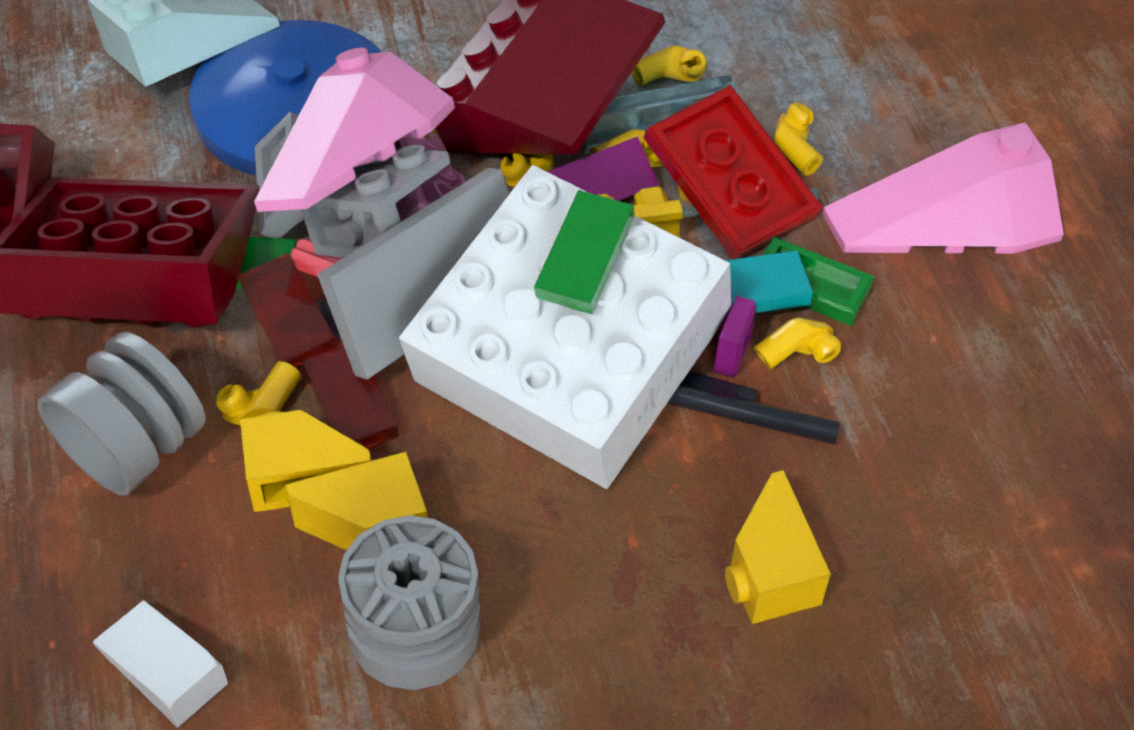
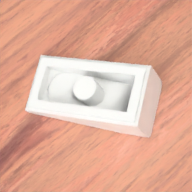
[93,600,228,728]

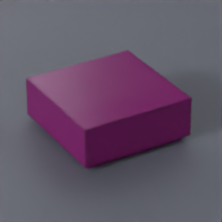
[714,295,757,378]

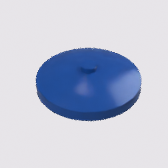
[189,20,381,176]

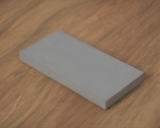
[317,168,509,379]

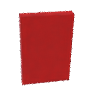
[643,85,823,259]

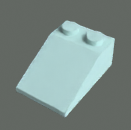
[87,0,280,87]

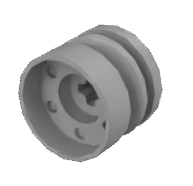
[37,331,206,495]
[338,515,481,690]

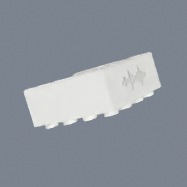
[399,165,731,489]

